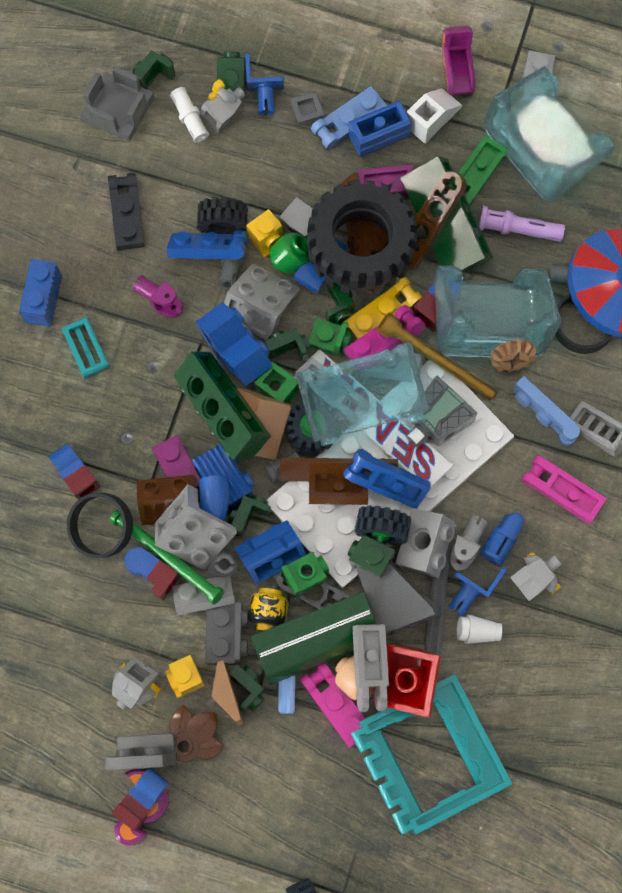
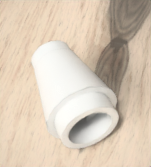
[457,614,502,644]

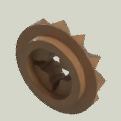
[490,339,536,373]

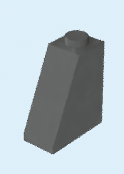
[357,560,442,636]

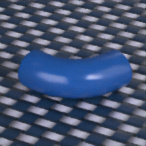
[199,475,229,521]

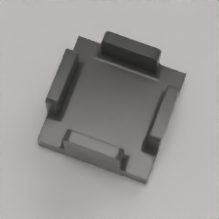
[80,67,154,142]

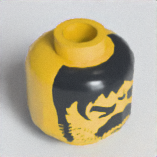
[248,588,289,632]

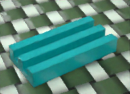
[61,317,110,380]

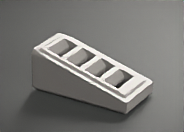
[570,401,622,458]

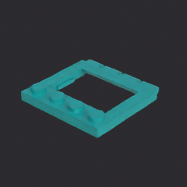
[351,674,512,835]

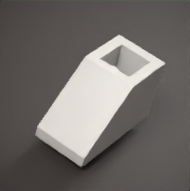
[406,88,462,144]

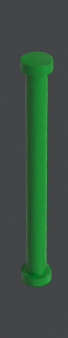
[110,509,225,605]

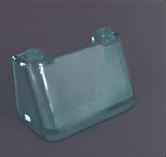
[484,66,615,202]
[434,266,562,357]
[296,342,430,446]

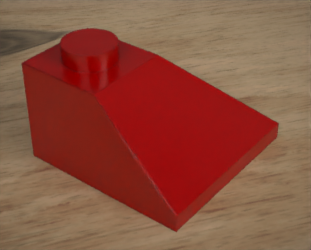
[373,644,441,717]

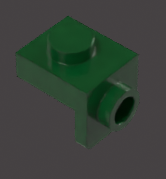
[132,50,176,89]
[217,52,246,91]
[326,284,354,324]
[265,328,311,362]
[228,495,272,538]
[347,534,395,579]
[229,664,265,714]

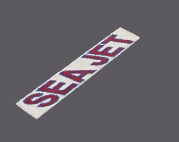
[296,350,453,487]

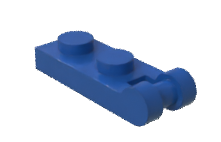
[167,230,249,259]
[343,449,431,509]

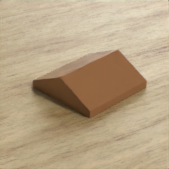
[237,387,293,460]
[211,660,244,726]

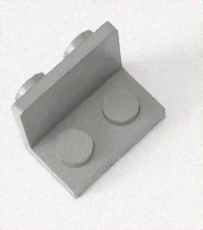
[224,264,300,341]
[155,484,237,569]

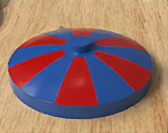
[567,229,622,338]

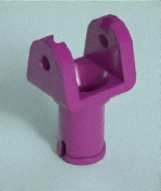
[132,275,183,318]

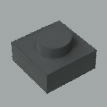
[290,91,324,127]

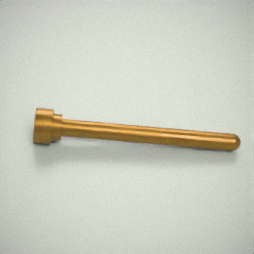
[376,312,496,399]

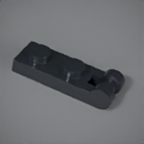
[108,172,145,251]

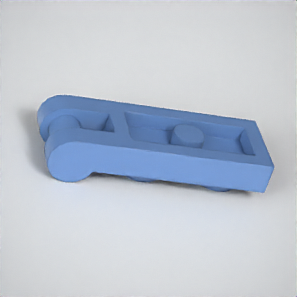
[310,86,387,150]
[513,376,580,446]

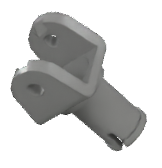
[449,515,487,572]

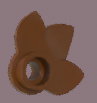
[169,705,223,763]

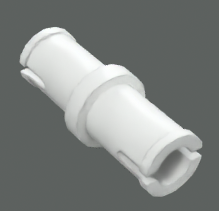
[170,87,209,143]

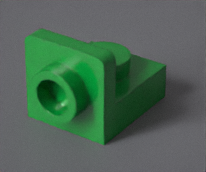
[308,318,352,357]

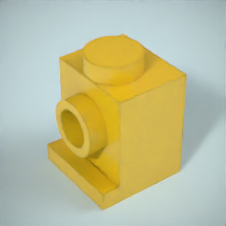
[246,209,283,258]
[166,655,205,699]

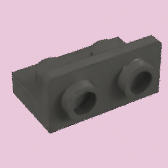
[205,601,248,665]
[105,733,177,770]

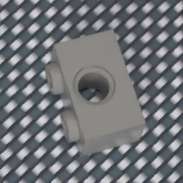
[395,508,455,578]

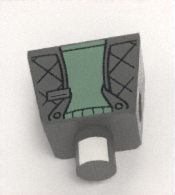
[405,375,478,448]

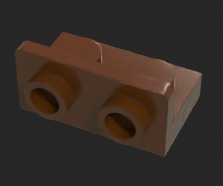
[137,475,196,525]

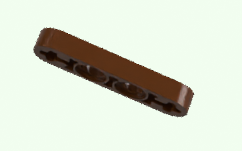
[407,171,466,270]

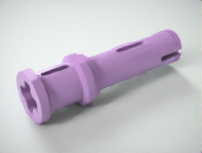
[479,205,565,242]

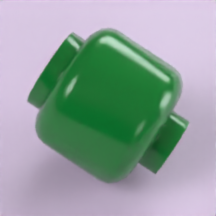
[269,232,310,274]

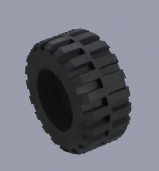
[307,180,417,295]

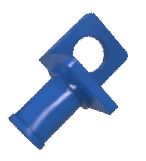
[245,53,284,115]
[448,566,507,617]

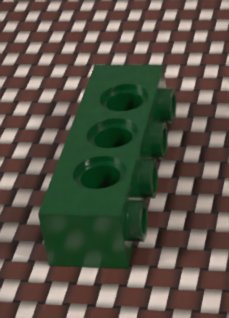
[173,351,271,460]

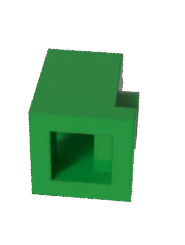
[254,361,300,404]
[281,552,329,598]

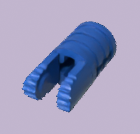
[479,513,525,566]

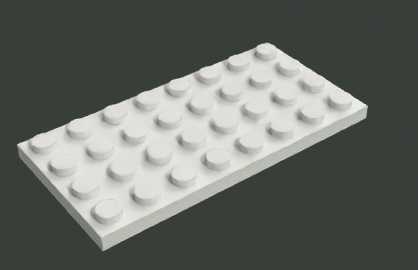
[267,360,514,590]

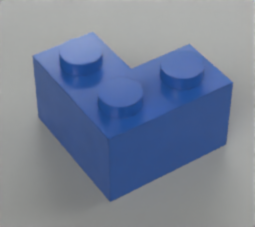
[195,302,272,387]

